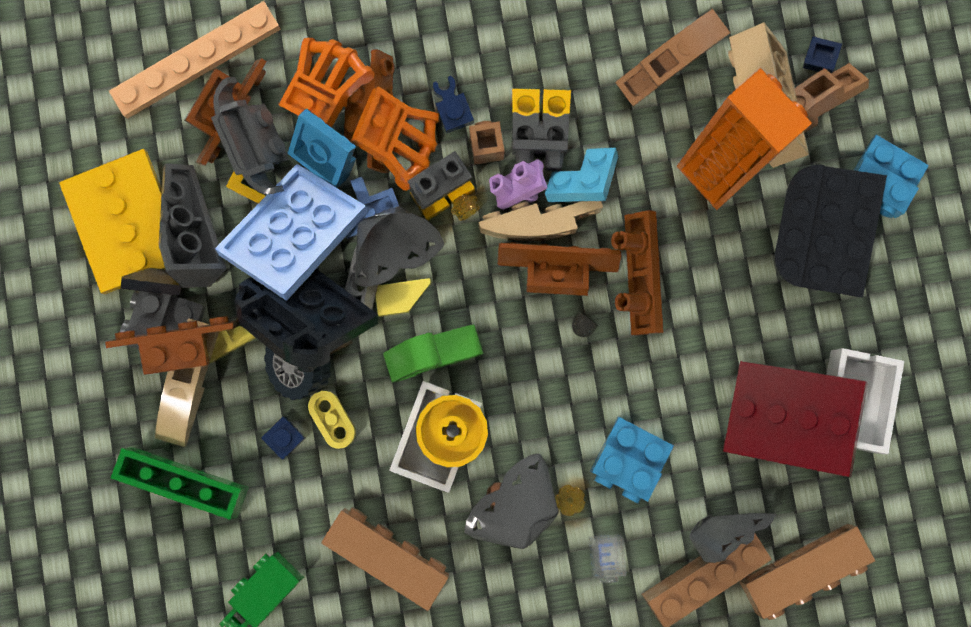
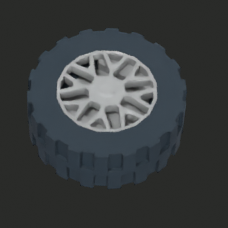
[264,346,331,400]

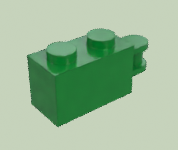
[219,552,304,627]

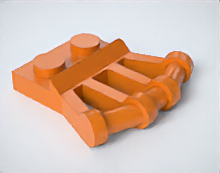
[279,38,375,128]
[350,86,439,191]

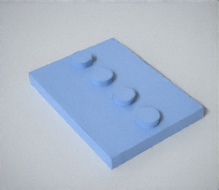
[215,164,367,301]

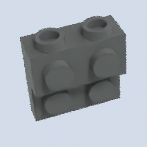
[120,291,206,349]

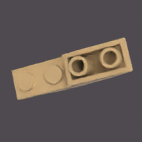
[479,201,603,241]
[155,318,219,447]

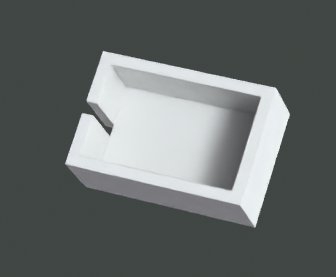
[826,348,904,454]
[389,381,482,493]

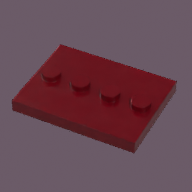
[723,361,868,478]

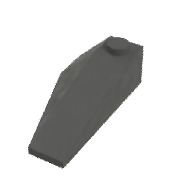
[159,164,226,288]

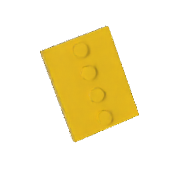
[59,149,166,295]

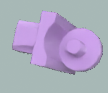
[489,159,547,210]

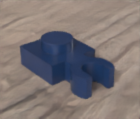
[433,76,474,134]

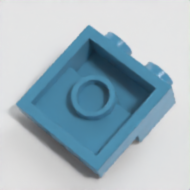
[288,109,356,188]
[854,135,929,218]
[590,417,674,503]

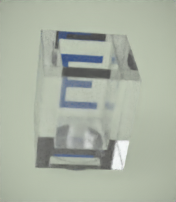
[589,534,626,583]

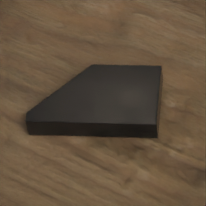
[120,268,181,296]

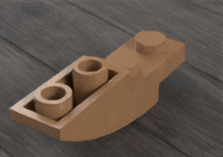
[615,9,730,107]
[795,63,869,133]

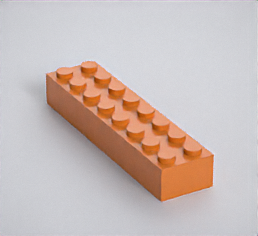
[677,68,812,210]

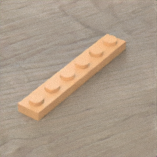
[109,1,281,119]

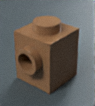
[469,121,505,165]

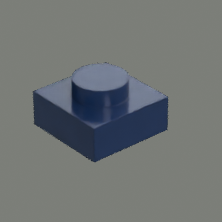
[803,37,842,73]
[261,416,306,460]

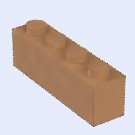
[321,507,449,611]
[739,524,875,620]
[641,534,772,627]

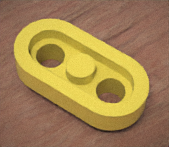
[308,391,356,449]

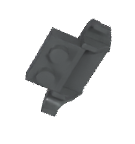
[211,77,289,194]

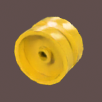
[416,395,488,467]

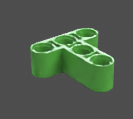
[383,324,484,383]

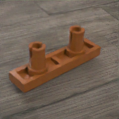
[611,210,663,336]

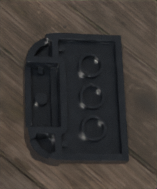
[774,165,887,298]
[235,269,378,372]

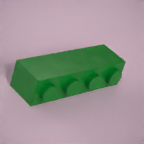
[111,447,249,520]

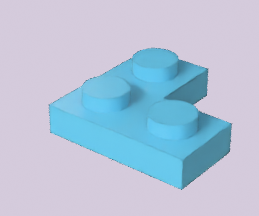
[545,148,618,202]

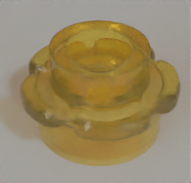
[451,194,480,221]
[555,485,585,516]

